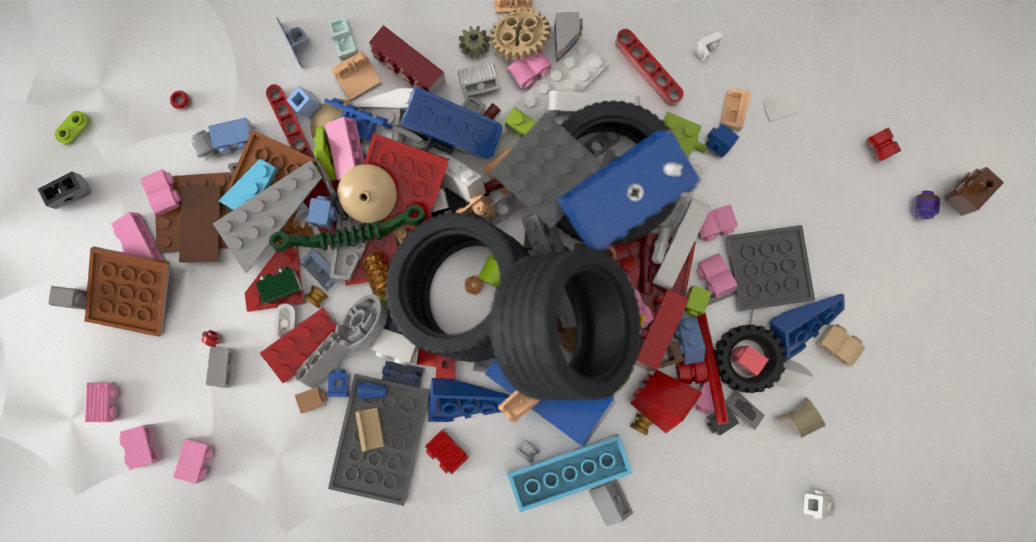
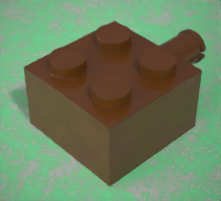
[945,167,1004,216]

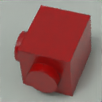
[436,355,457,378]

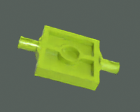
[663,111,707,158]

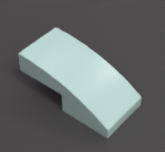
[327,16,357,60]

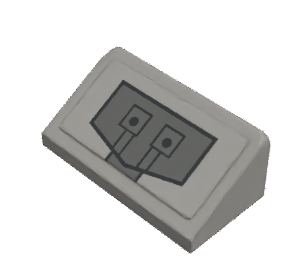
[725,390,765,430]

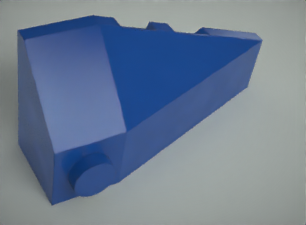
[769,293,845,360]
[428,378,510,422]

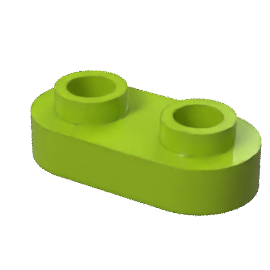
[55,111,90,145]

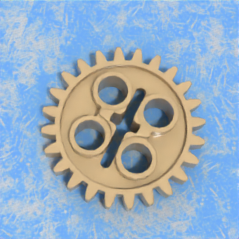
[490,7,551,62]

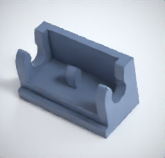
[300,248,340,291]

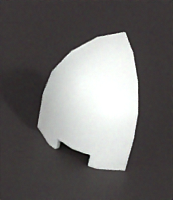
[776,360,813,388]

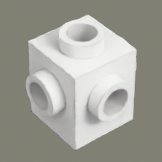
[804,490,836,519]

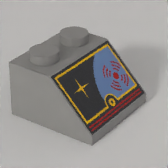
[554,12,583,61]

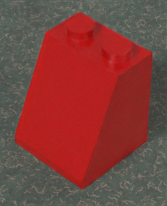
[630,370,702,433]

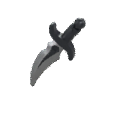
[383,125,453,154]
[313,153,348,220]

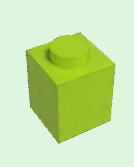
[685,285,712,317]

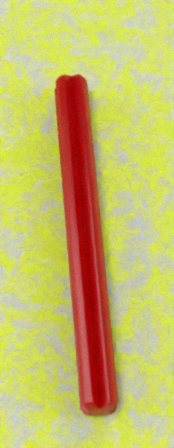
[697,313,729,425]

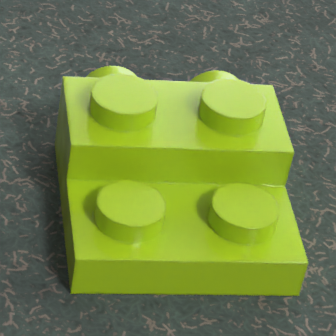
[313,126,337,183]

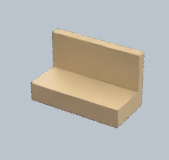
[355,407,385,452]

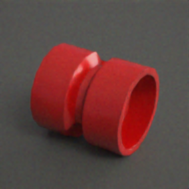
[866,127,902,162]
[675,359,708,385]

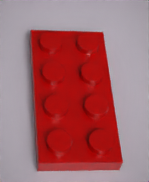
[259,307,337,383]

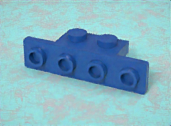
[324,97,393,142]

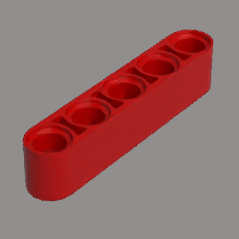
[615,29,684,107]
[266,84,315,159]

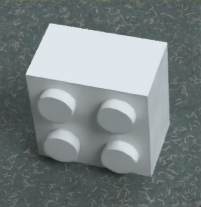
[372,329,418,365]

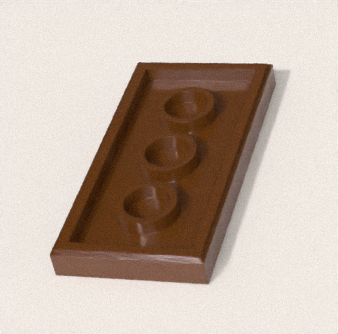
[179,186,222,263]

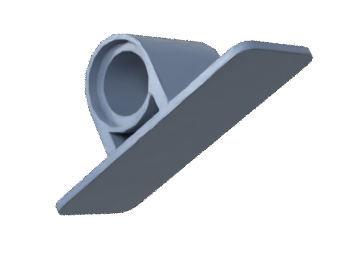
[276,17,309,68]

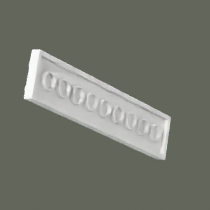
[458,37,609,183]

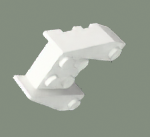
[353,88,413,155]

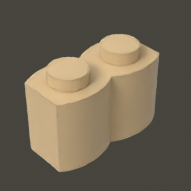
[817,324,865,366]

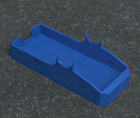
[399,87,503,160]

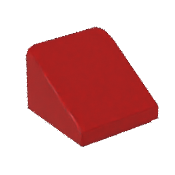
[417,348,437,367]

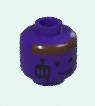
[913,191,940,219]

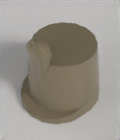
[778,397,826,438]

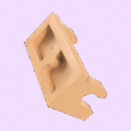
[719,88,751,132]
[498,390,541,424]

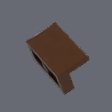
[659,341,684,369]

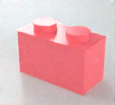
[731,345,769,375]

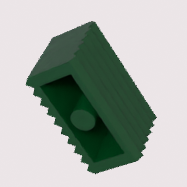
[255,266,303,305]

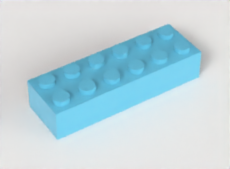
[507,434,632,512]

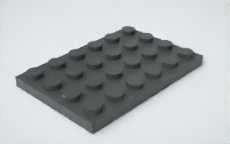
[328,374,430,506]

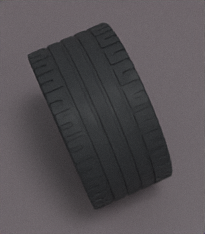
[556,100,681,246]
[385,213,530,362]
[490,248,641,400]

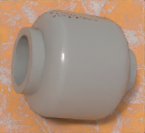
[190,130,217,160]

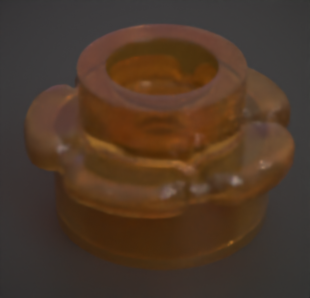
[465,276,483,295]

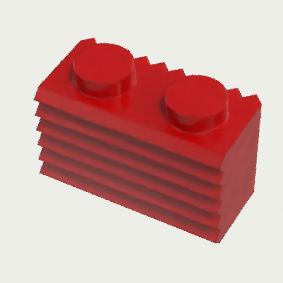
[425,429,469,474]

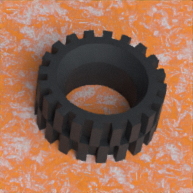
[714,324,787,393]

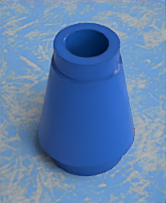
[357,380,386,400]

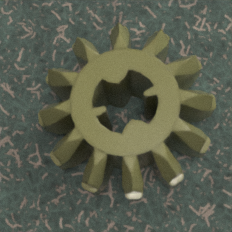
[459,26,490,59]

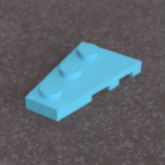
[219,159,278,210]

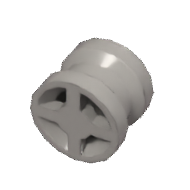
[516,439,540,463]

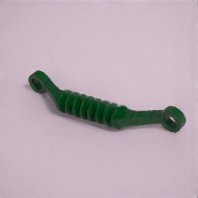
[269,205,426,252]

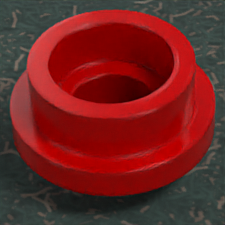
[170,90,190,110]
[201,330,221,347]

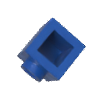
[705,123,739,158]

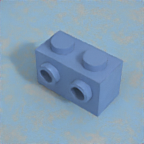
[208,117,252,153]
[307,196,338,230]
[674,317,705,364]

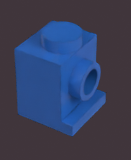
[327,369,351,397]

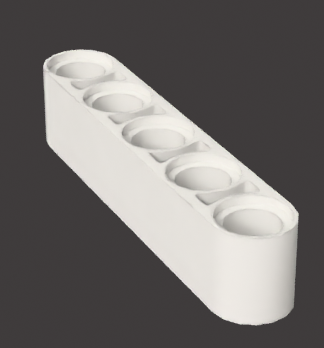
[548,91,640,113]
[652,198,711,290]

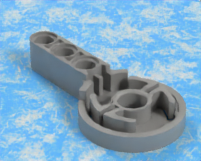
[295,295,388,389]

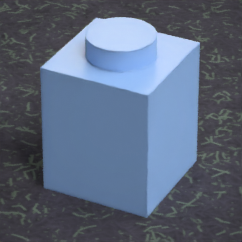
[287,86,322,118]

